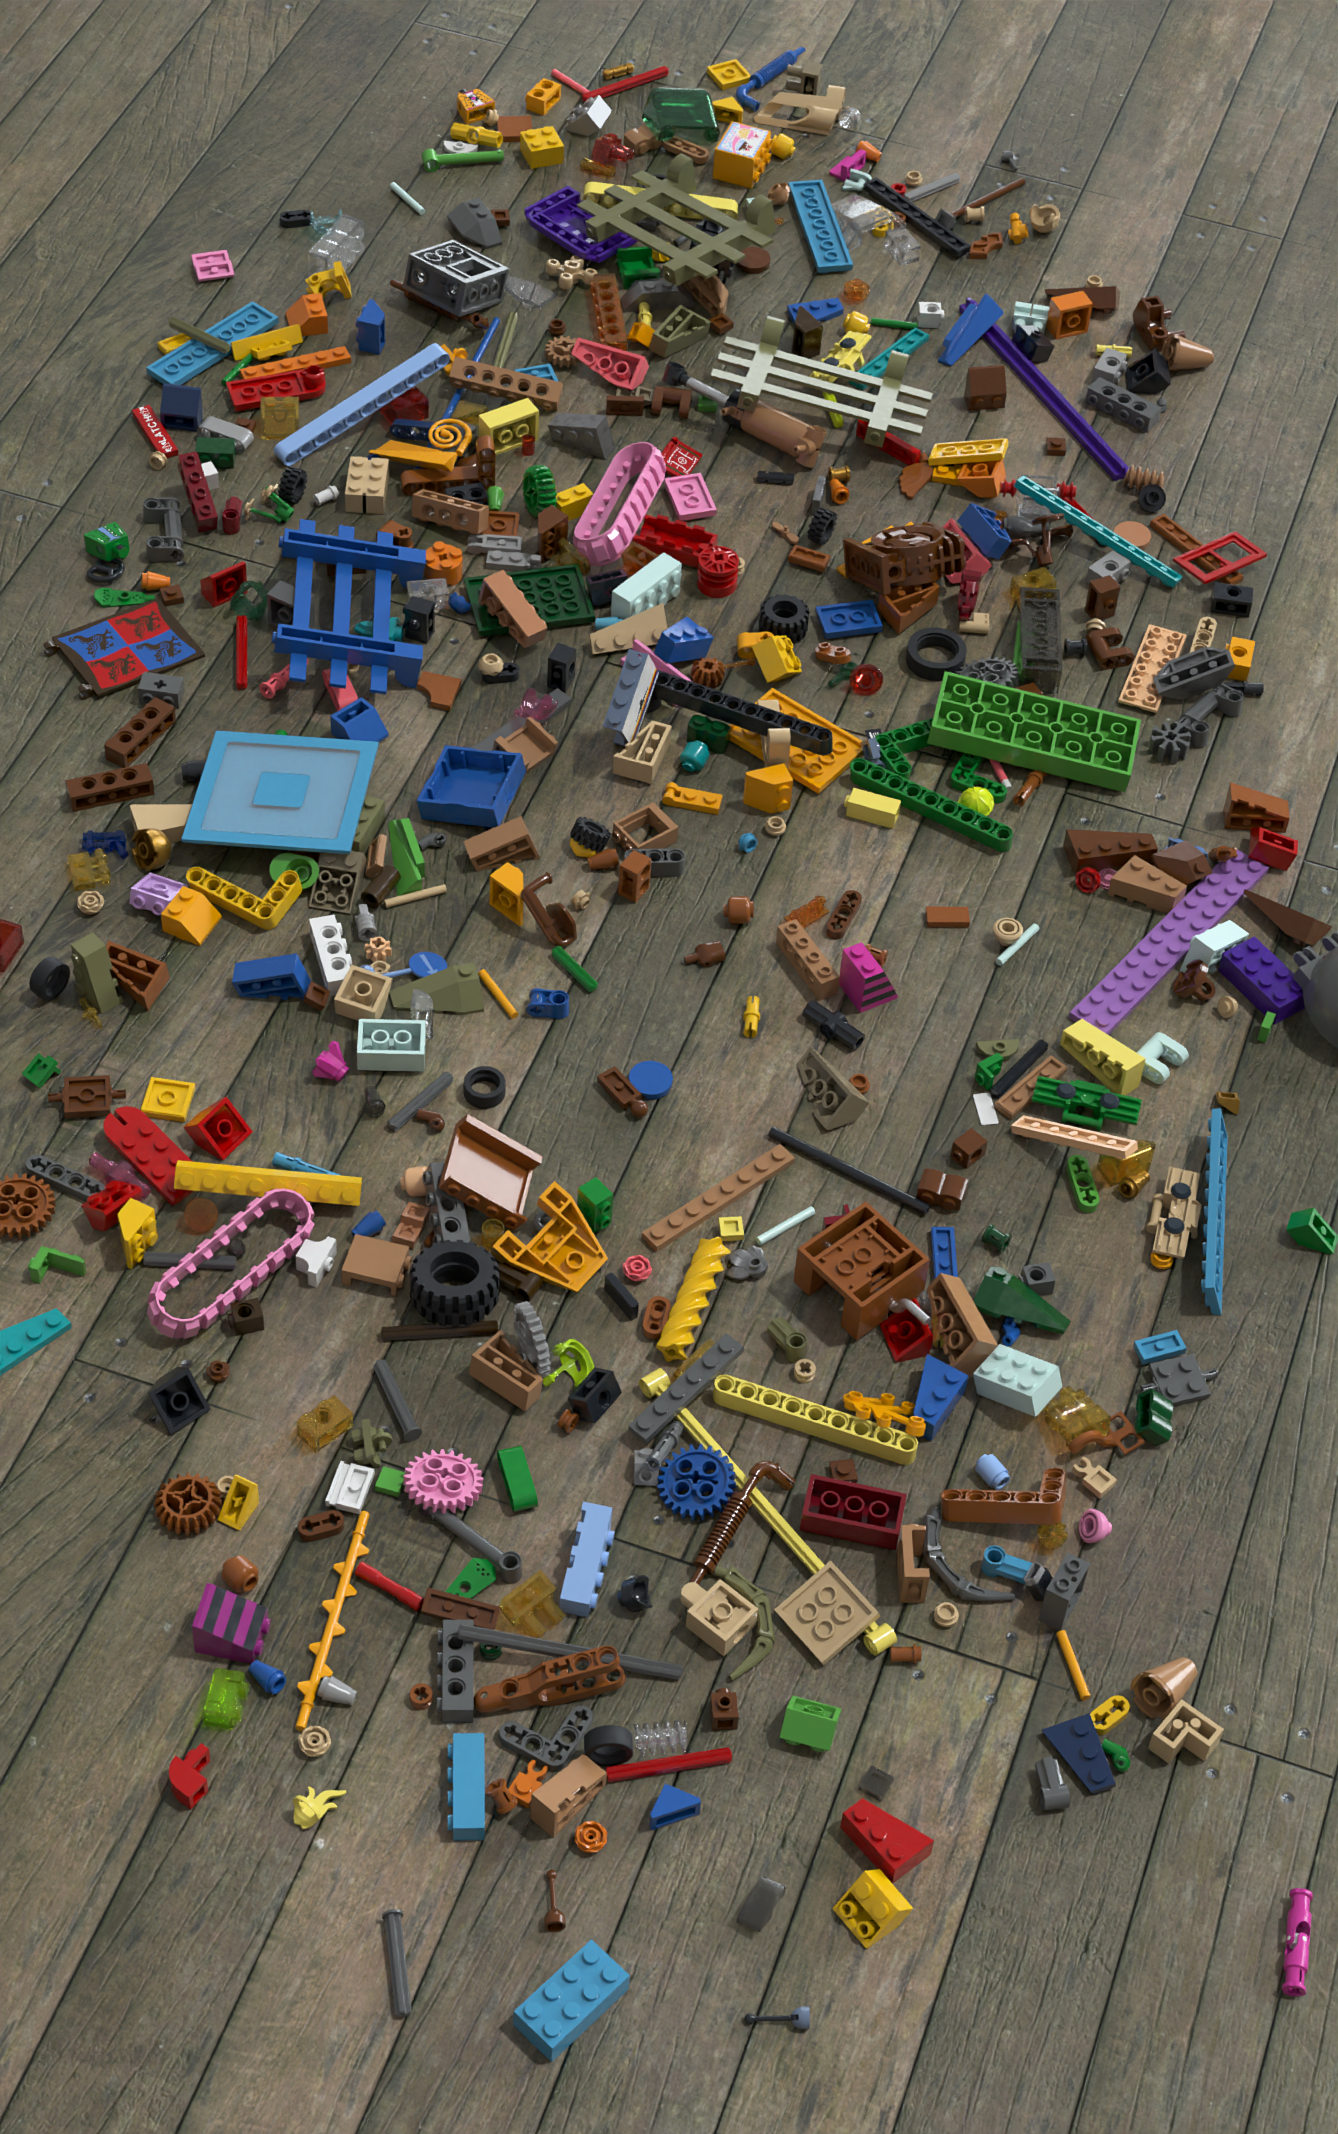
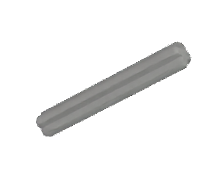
[904,173,961,202]

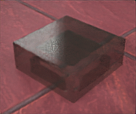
[858,1765,894,1802]

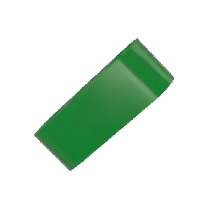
[497,1446,538,1512]

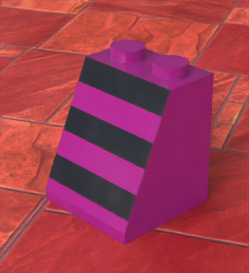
[192,1583,271,1664]

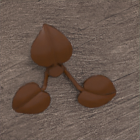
[1008,513,1073,567]

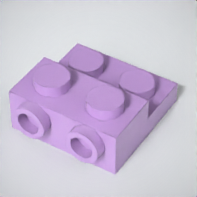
[129,873,189,916]

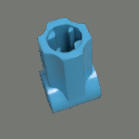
[981,1545,1032,1584]

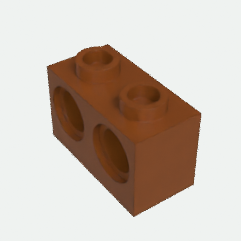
[618,850,651,903]

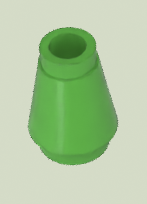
[486,486,504,511]

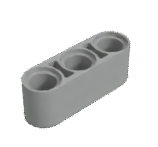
[197,416,254,453]

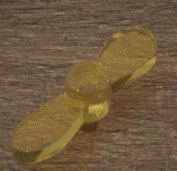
[79,997,103,1028]

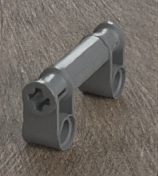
[143,497,184,562]
[1170,683,1243,748]

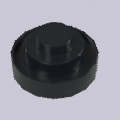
[1137,484,1166,512]

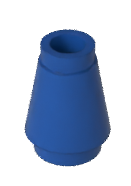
[351,1210,386,1237]
[248,1660,286,1694]

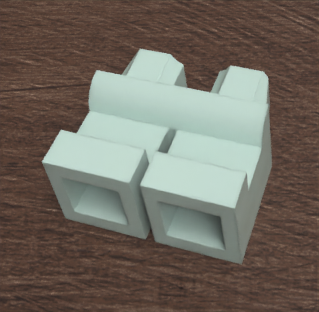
[1012,301,1049,334]

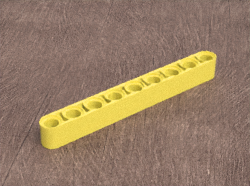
[583,182,738,220]
[713,1375,918,1465]

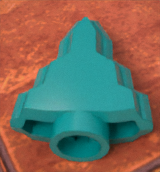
[354,617,404,642]

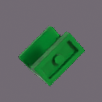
[616,247,660,290]

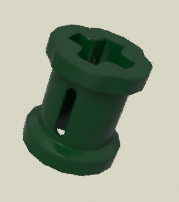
[981,1224,1012,1253]

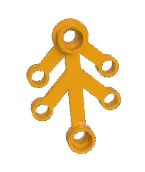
[843,1391,926,1436]

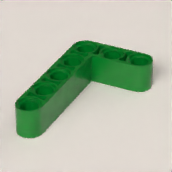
[875,718,933,780]

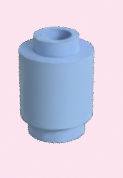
[975,1454,1011,1490]

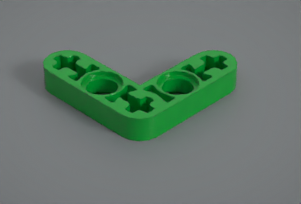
[950,753,1007,804]

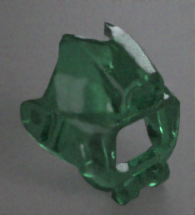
[230,581,269,620]

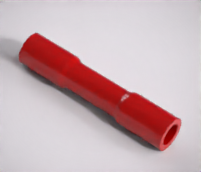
[355,1561,425,1611]

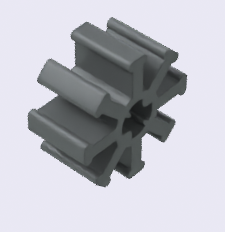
[1148,722,1191,765]

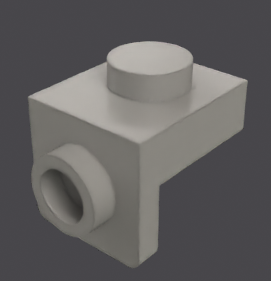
[634,1448,659,1486]

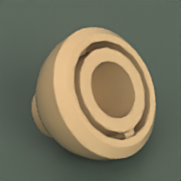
[993,918,1023,946]

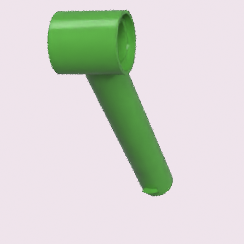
[421,149,504,172]

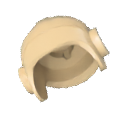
[1029,204,1060,233]

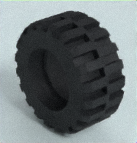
[410,1240,499,1327]

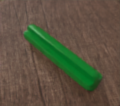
[551,946,598,992]

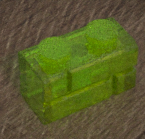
[202,1668,249,1730]

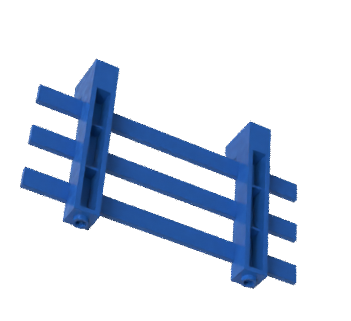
[271,519,426,695]

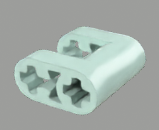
[1136,1032,1189,1084]

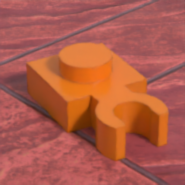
[508,1760,547,1809]

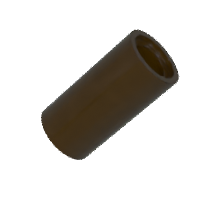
[361,865,401,908]

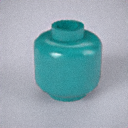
[680,741,710,772]

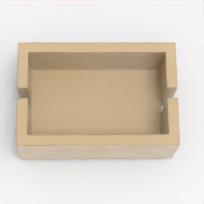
[345,456,389,514]

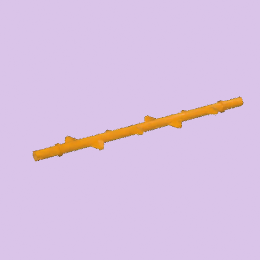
[295,1511,370,1731]

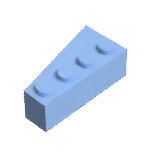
[559,1502,615,1618]

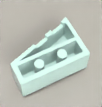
[1180,920,1249,974]

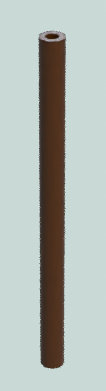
[951,178,1025,218]

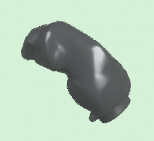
[1002,514,1049,539]

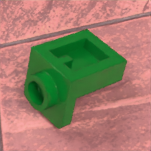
[975,1052,1003,1091]
[21,1053,62,1088]

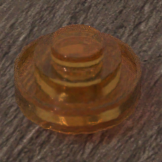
[843,279,870,301]
[184,1197,218,1232]

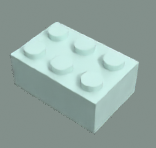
[357,1019,426,1072]
[973,1344,1062,1417]

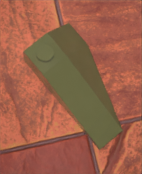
[389,962,484,1015]

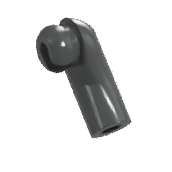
[417,833,447,851]

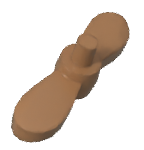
[772,522,799,544]

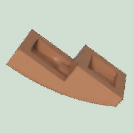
[392,1202,430,1249]

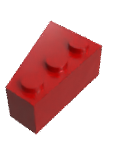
[840,1798,934,1884]

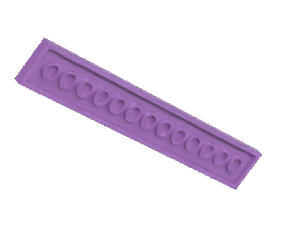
[1069,849,1269,1035]

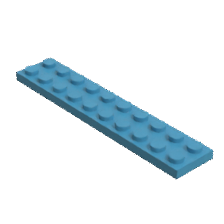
[1201,1108,1228,1315]

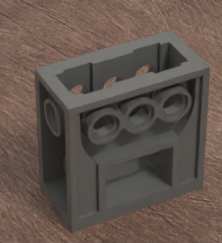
[403,240,509,317]

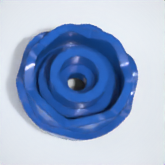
[448,592,471,614]

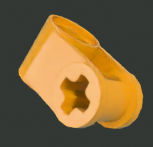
[736,632,774,659]

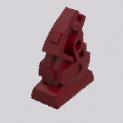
[957,569,982,621]

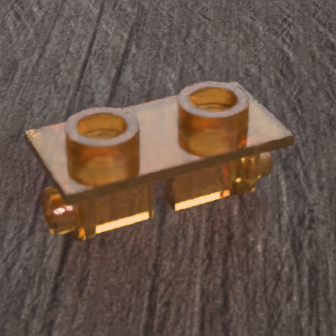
[784,895,830,928]

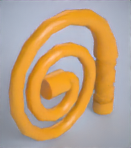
[428,419,472,456]

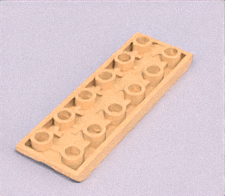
[1118,624,1187,713]

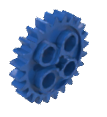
[657,1444,737,1521]

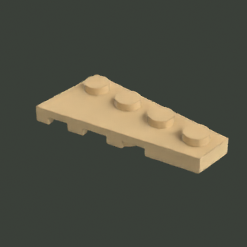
[588,603,668,655]

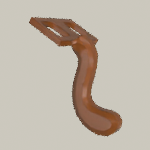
[1068,1411,1145,1455]

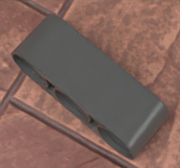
[624,849,685,877]

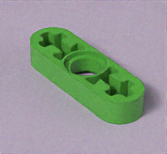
[1066,1155,1099,1213]

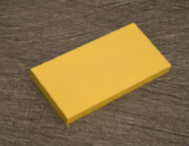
[928,438,1009,466]

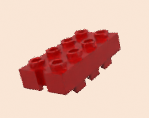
[632,514,718,568]

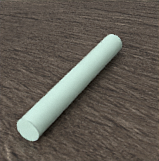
[390,182,425,215]
[995,924,1039,966]
[756,1206,815,1246]

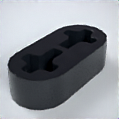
[280,210,313,228]
[482,663,520,684]

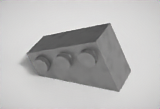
[548,412,615,460]

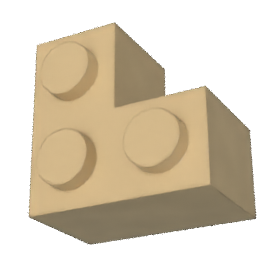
[1148,1699,1224,1763]

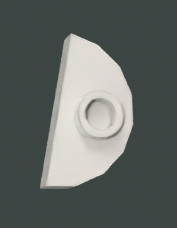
[444,141,478,154]

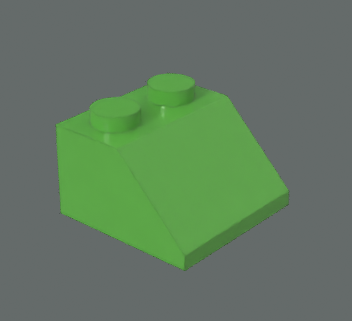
[780,1695,842,1752]

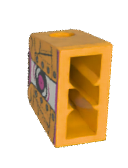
[457,89,495,125]

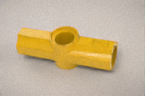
[450,123,503,148]

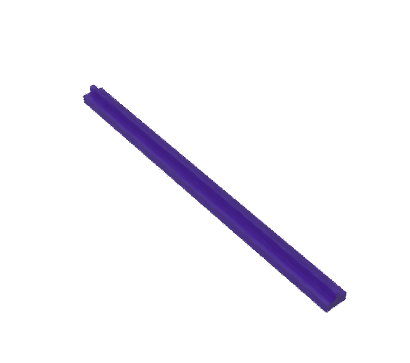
[959,297,1129,481]

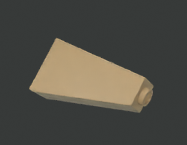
[130,804,192,843]

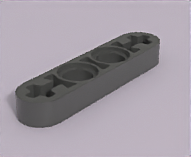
[26,1155,105,1202]

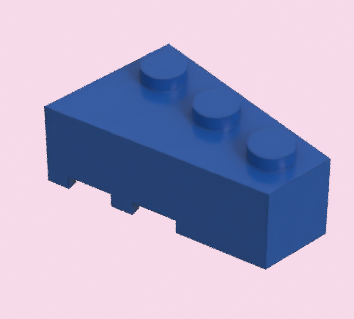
[957,503,1012,560]
[654,617,714,663]
[232,953,311,1000]
[913,1354,969,1441]

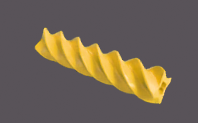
[655,1237,731,1362]

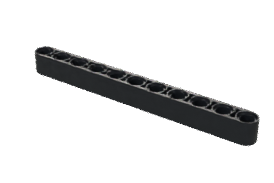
[652,670,833,756]

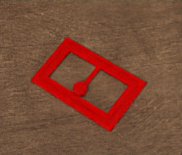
[1172,531,1267,584]

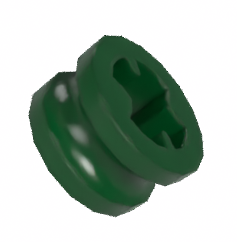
[480,1643,502,1660]

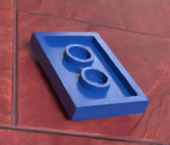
[815,600,883,639]

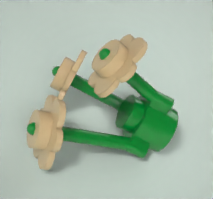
[244,484,295,523]

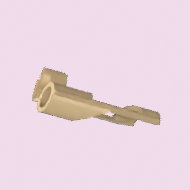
[754,85,846,135]

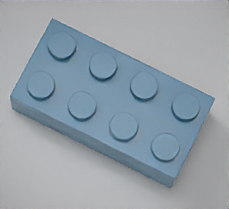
[513,1939,630,2062]

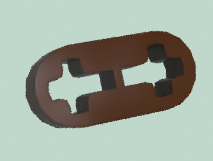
[298,1510,344,1542]

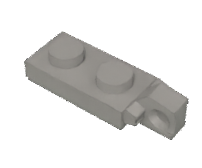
[486,550,541,571]

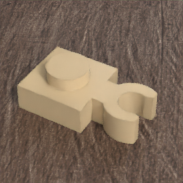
[1072,1457,1117,1498]

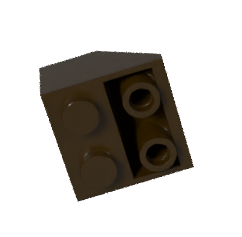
[792,306,823,359]

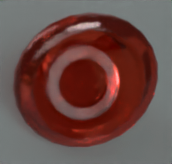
[849,664,883,696]

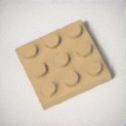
[774,1561,880,1666]

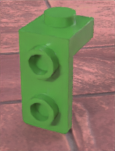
[28,1246,86,1284]

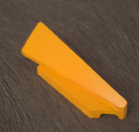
[369,440,457,472]

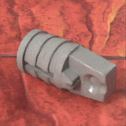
[355,904,378,941]

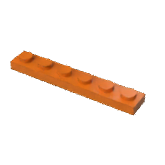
[240,346,351,379]

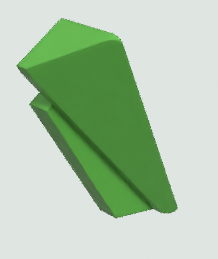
[388,818,425,896]

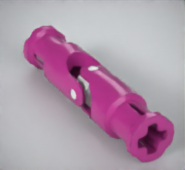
[1282,1888,1313,1997]

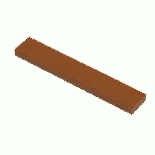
[1149,514,1244,585]

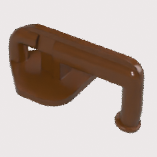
[521,872,577,947]

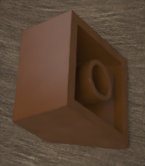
[964,365,1007,411]

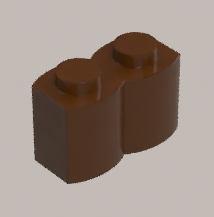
[916,1168,968,1211]

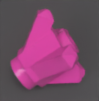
[312,1041,350,1082]

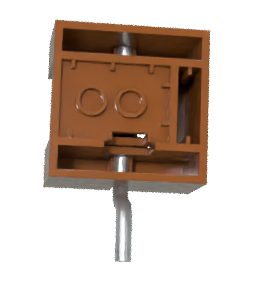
[793,1201,931,1340]

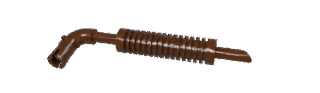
[390,279,489,331]
[689,1461,795,1585]

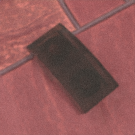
[736,1876,786,1932]

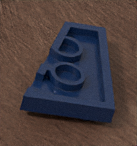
[1042,1713,1116,1795]

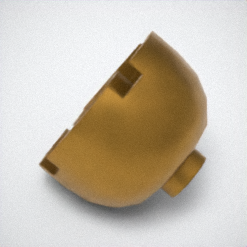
[131,828,172,871]

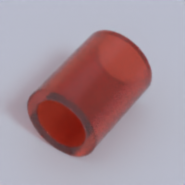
[522,434,535,456]

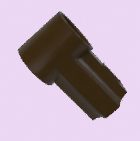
[499,1262,543,1302]

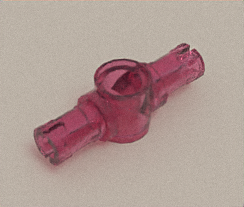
[89,1152,151,1199]

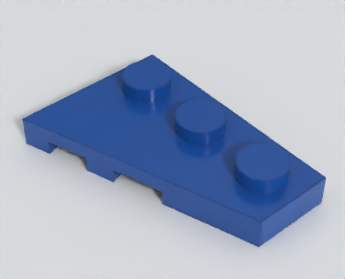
[787,298,844,324]

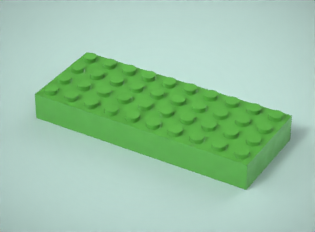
[927,671,1141,792]

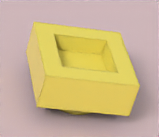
[718,1216,744,1241]

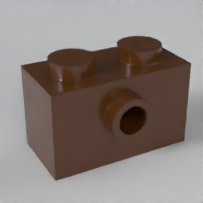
[1085,575,1120,620]

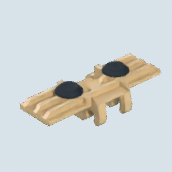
[1146,1166,1202,1259]

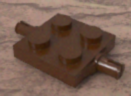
[48,1075,126,1118]

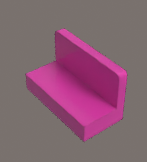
[829,149,866,182]

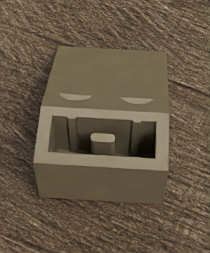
[309,851,367,914]

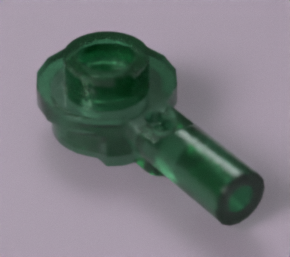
[828,661,860,688]

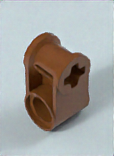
[376,520,413,548]

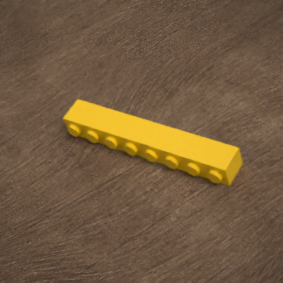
[174,1160,362,1206]

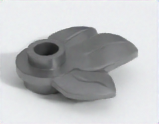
[726,1246,768,1280]

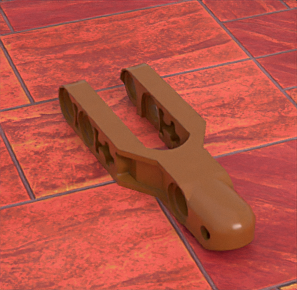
[473,1645,626,1713]

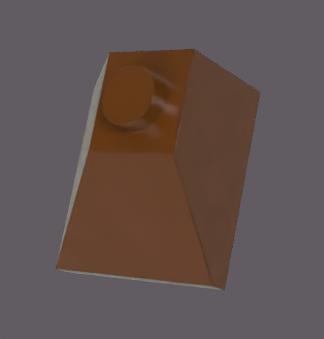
[1151,840,1213,885]

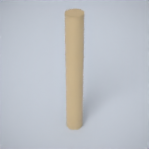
[384,884,447,908]

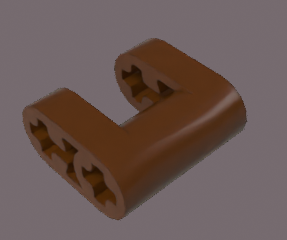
[651,386,693,419]
[1085,627,1135,670]

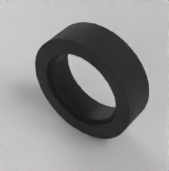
[906,627,967,681]

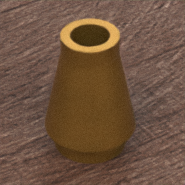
[1119,1170,1150,1198]

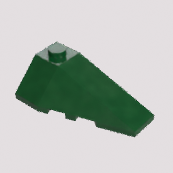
[973,1266,1071,1334]

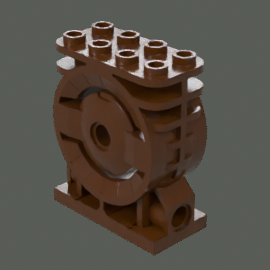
[843,521,966,595]

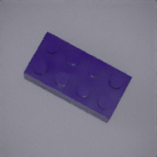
[1218,936,1305,1025]

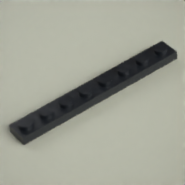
[863,177,971,258]

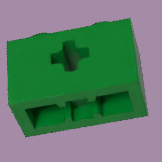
[577,1177,613,1233]

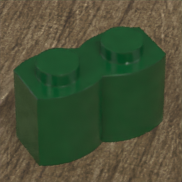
[686,715,731,754]
[1135,1388,1173,1446]

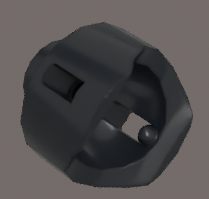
[617,1575,653,1613]

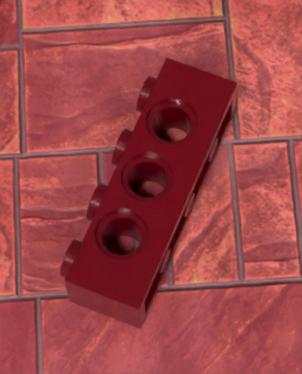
[178,451,218,533]

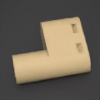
[959,612,989,634]

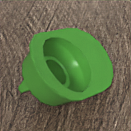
[270,853,319,889]

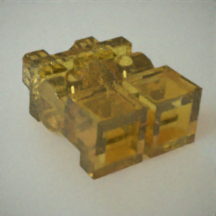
[1043,1386,1110,1447]

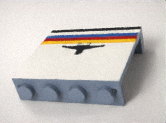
[603,649,660,747]

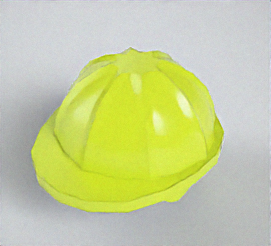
[958,787,994,822]

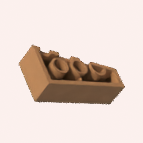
[927,1273,998,1377]

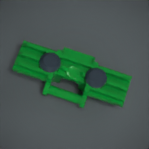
[1032,1076,1142,1131]

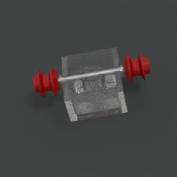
[999,475,1076,518]

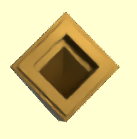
[1215,1091,1240,1114]

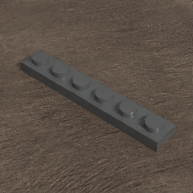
[628,1333,744,1444]

